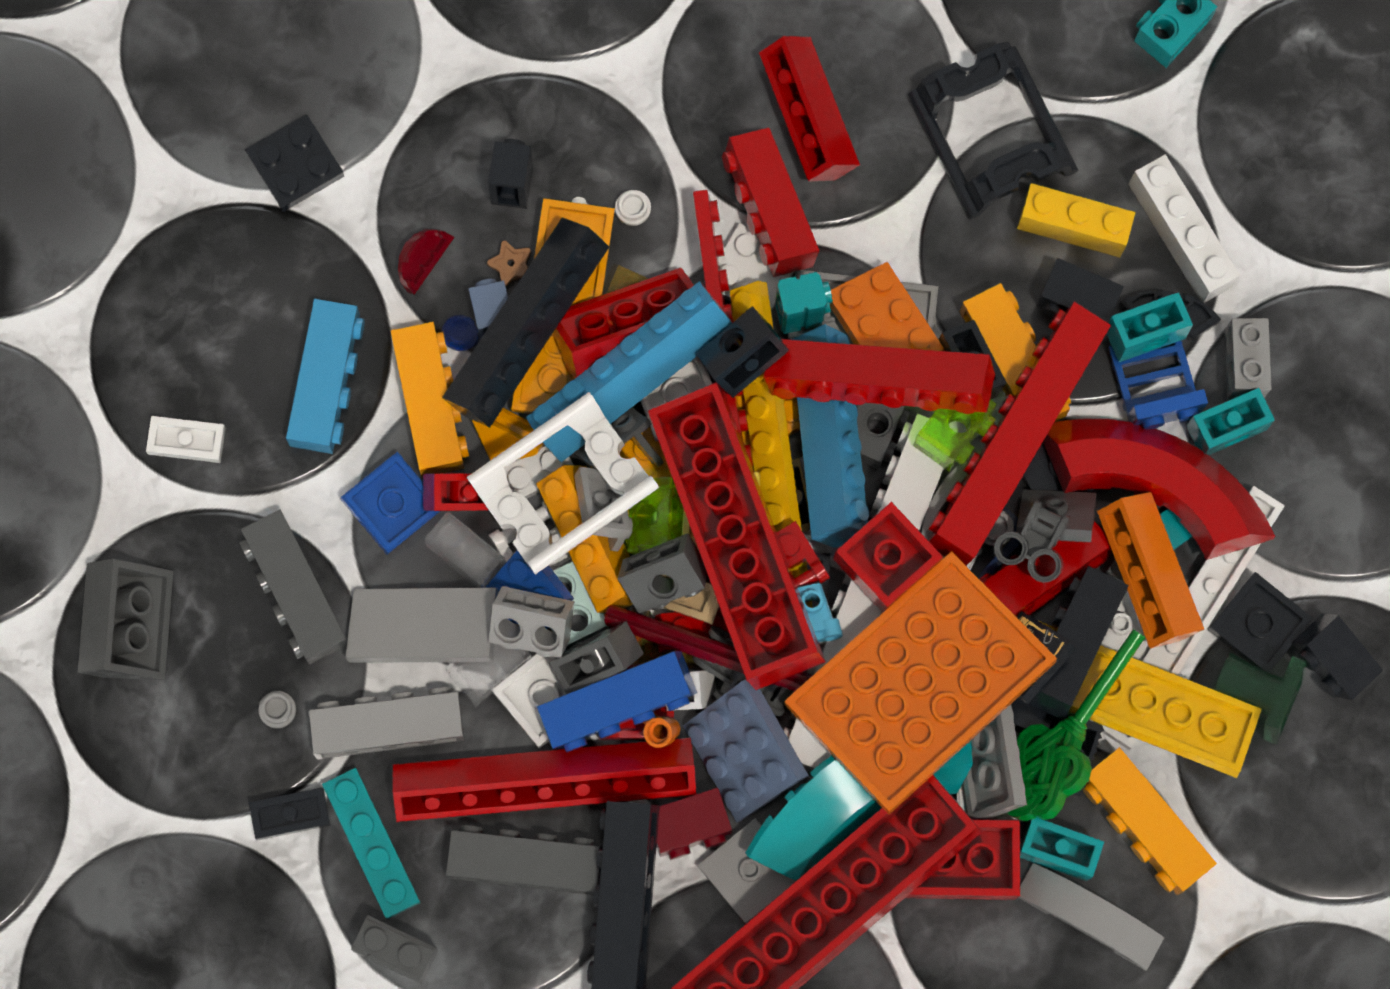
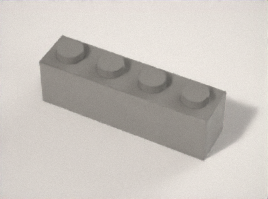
[309,687,465,759]

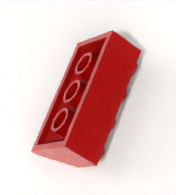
[553,268,694,379]

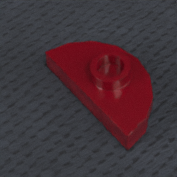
[397,229,455,295]

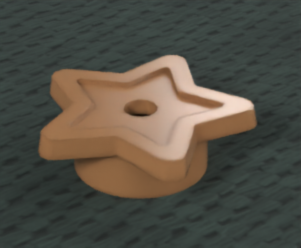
[487,241,532,286]

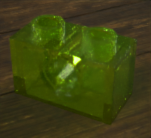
[913,399,997,471]
[625,477,684,555]

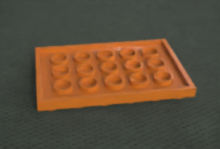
[784,551,1057,814]

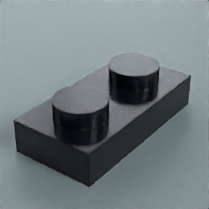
[249,787,331,841]

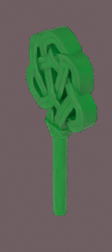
[1008,629,1146,821]

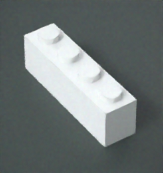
[1128,154,1241,303]

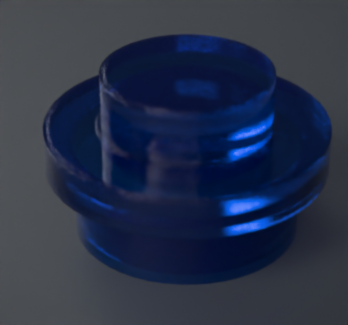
[442,315,478,351]

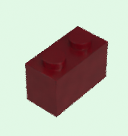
[657,788,732,860]

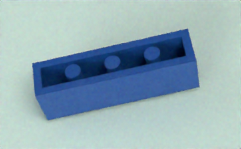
[537,651,697,752]

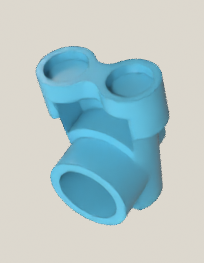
[798,583,843,642]

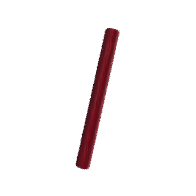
[604,605,813,692]

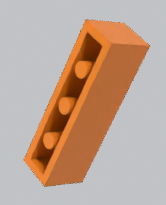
[1097,492,1205,649]

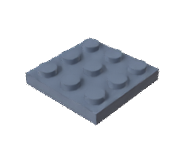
[683,679,809,823]

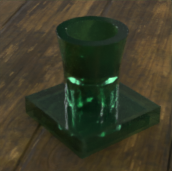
[1214,652,1307,745]

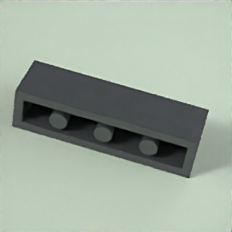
[239,509,347,665]
[446,825,600,895]

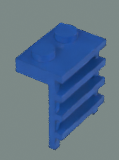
[1108,341,1208,429]

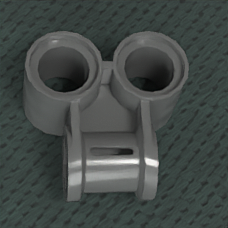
[994,500,1070,583]

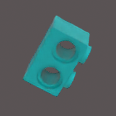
[1134,0,1218,68]

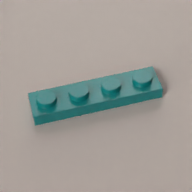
[322,768,421,920]

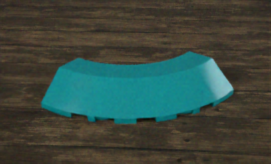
[745,741,973,881]

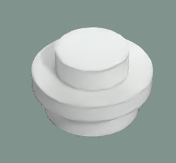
[615,190,651,226]

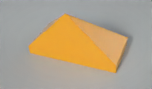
[472,407,544,460]

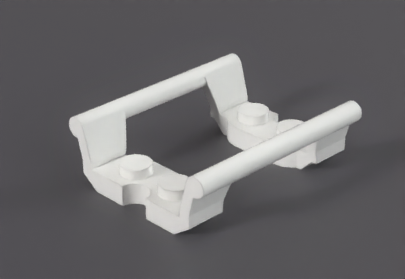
[467,392,659,575]

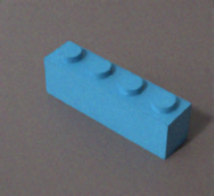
[286,299,365,454]

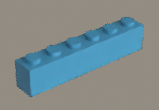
[526,281,732,462]
[791,324,869,548]

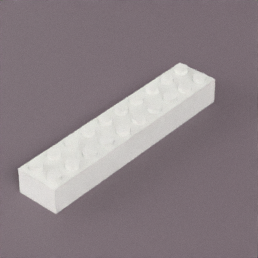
[784,414,958,778]

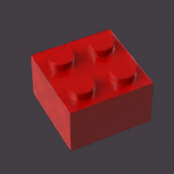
[833,501,943,613]

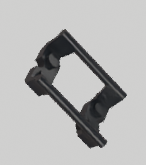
[908,42,1078,219]

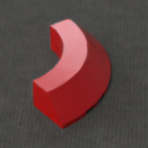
[1043,418,1276,560]

